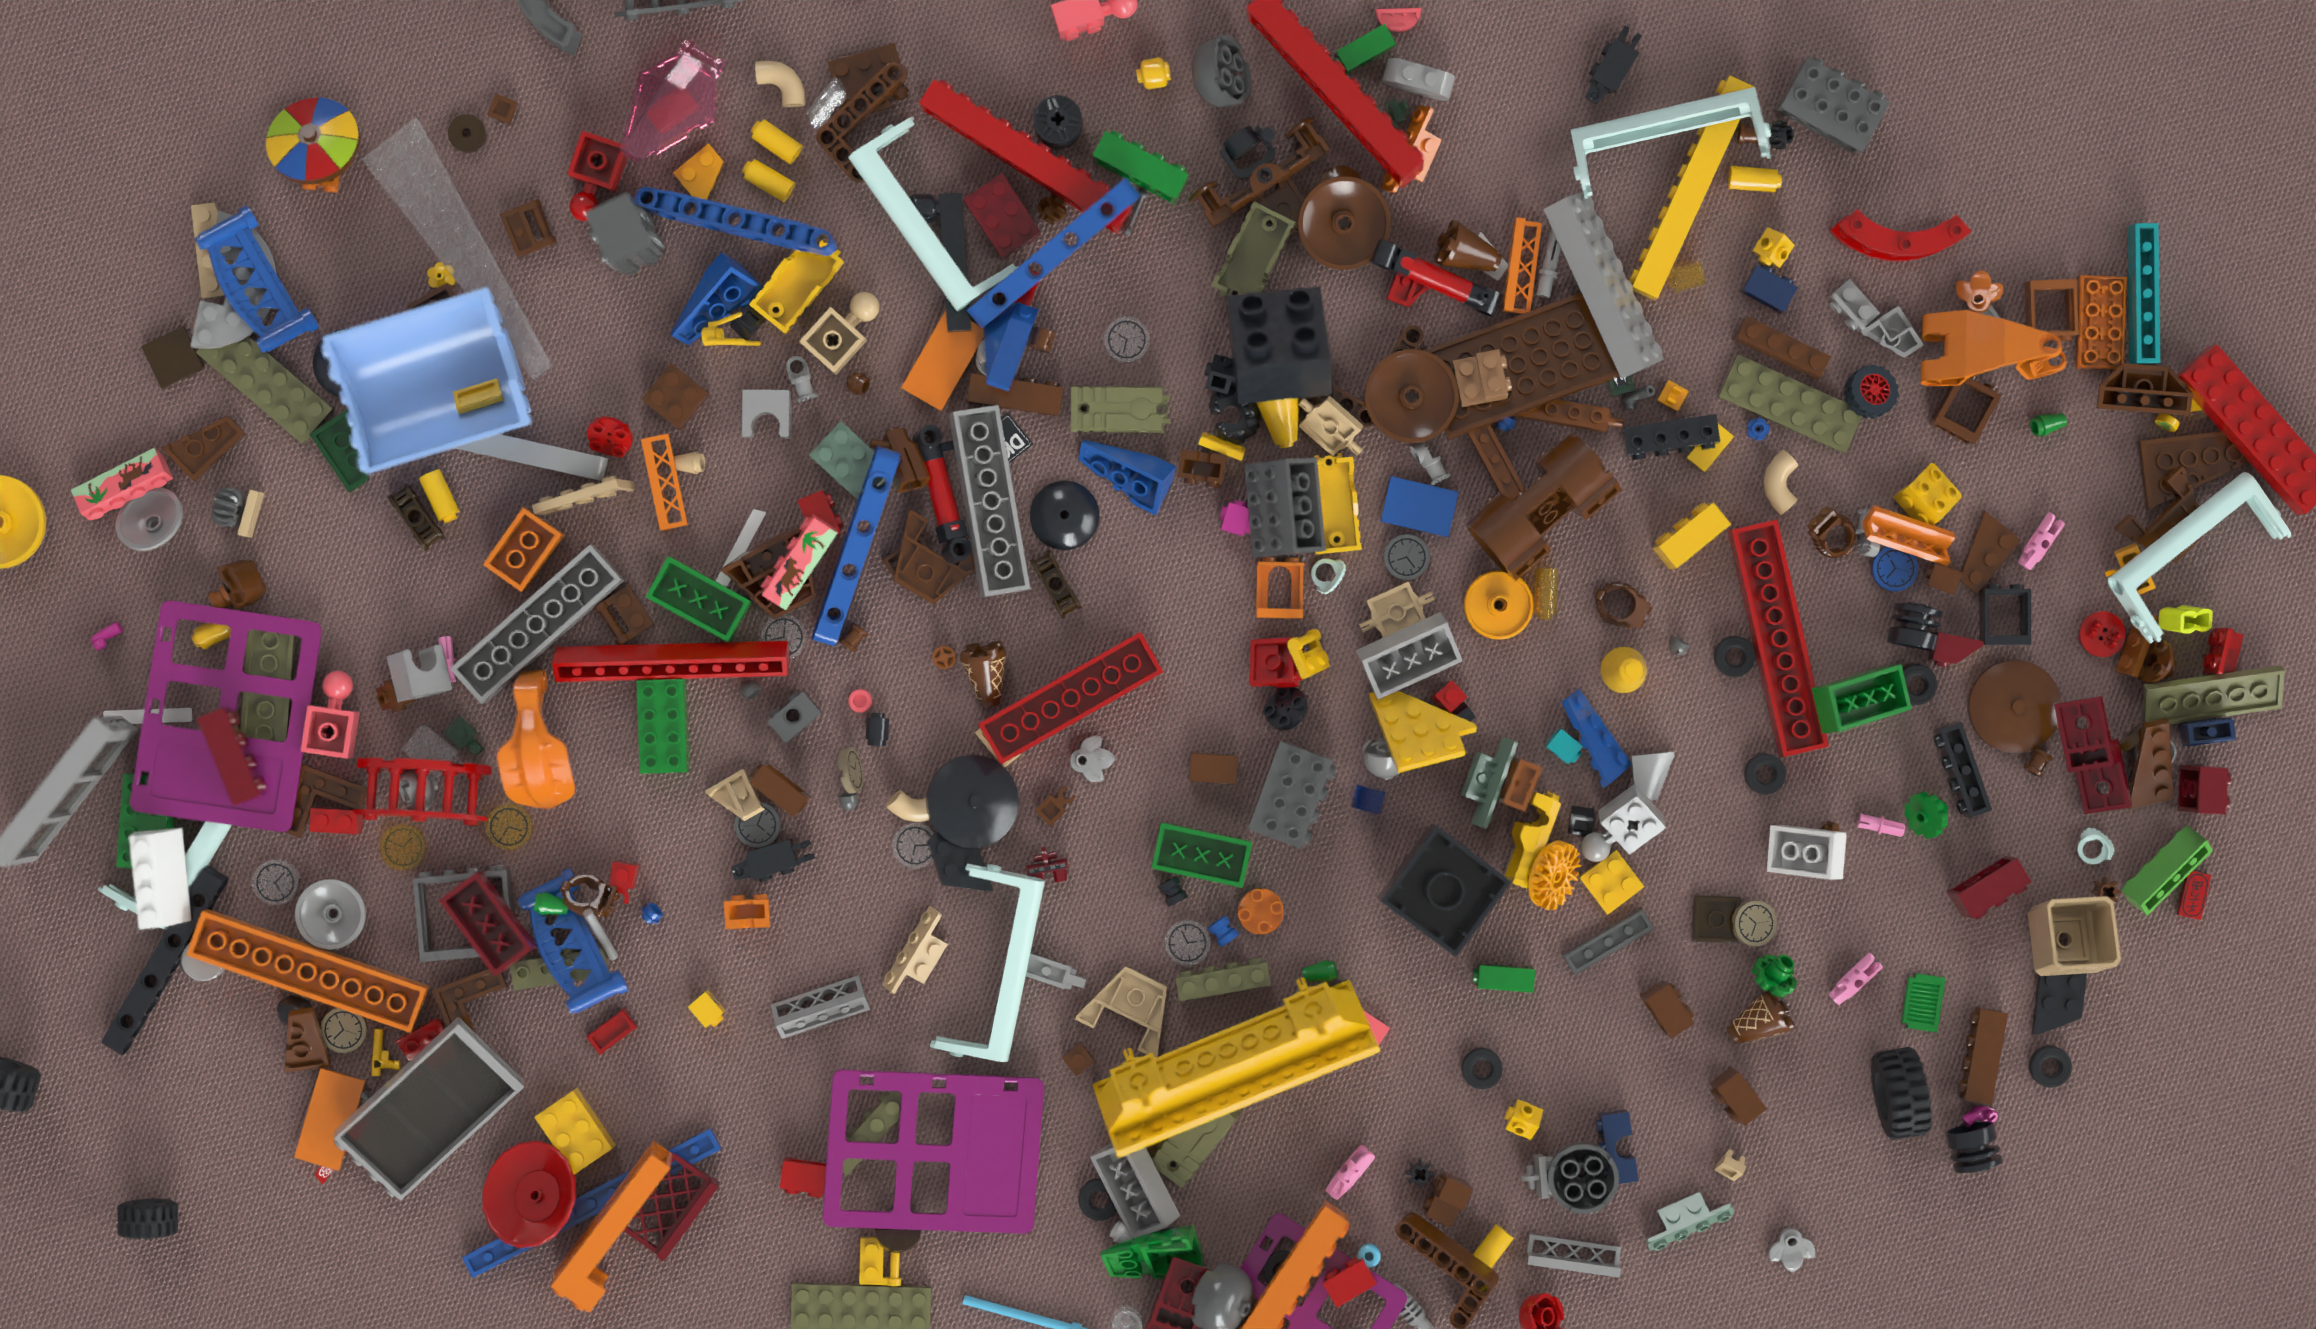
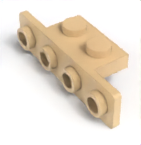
[882,906,948,994]

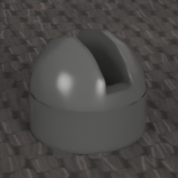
[1669,636,1690,656]
[741,680,762,700]
[839,793,858,811]

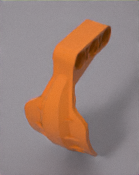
[497,669,575,809]

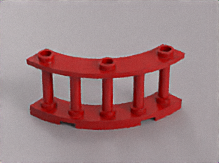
[1829,209,1972,262]
[353,758,491,826]

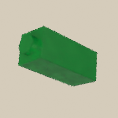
[1334,24,1396,75]
[1472,963,1535,993]

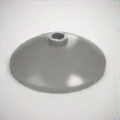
[116,487,183,551]
[295,879,366,949]

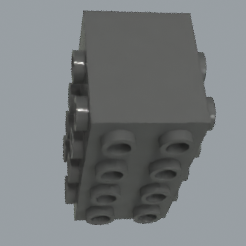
[1774,56,1891,155]
[585,193,665,276]
[1245,458,1326,558]
[1248,741,1337,849]

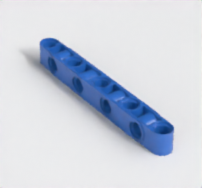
[967,178,1141,328]
[636,187,837,256]
[812,446,900,647]

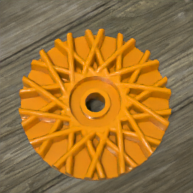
[1463,570,1534,639]
[1528,840,1581,910]

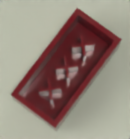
[197,707,267,806]
[439,871,537,976]

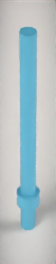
[963,1295,1088,1329]

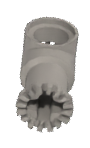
[786,356,818,403]
[1410,442,1450,485]
[1856,509,1880,557]

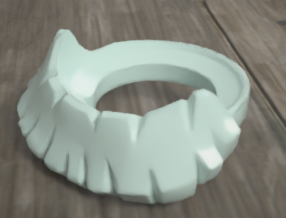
[1311,558,1346,594]
[2077,828,2115,864]

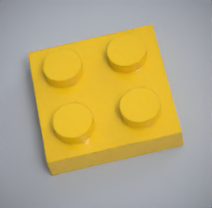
[1579,849,1644,915]

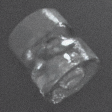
[1112,1305,1142,1329]

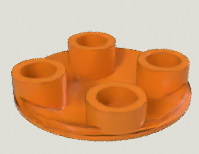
[1238,888,1284,935]

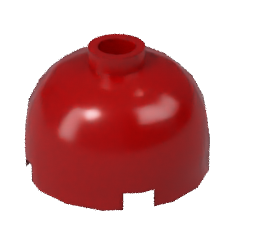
[1518,1293,1564,1329]

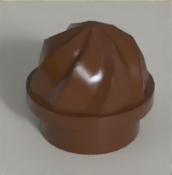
[846,372,870,395]

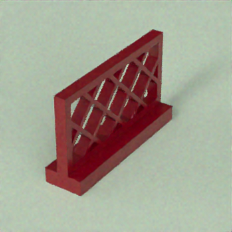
[623,1152,720,1262]

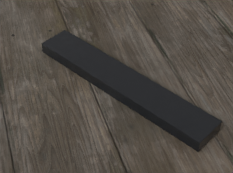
[939,193,971,333]

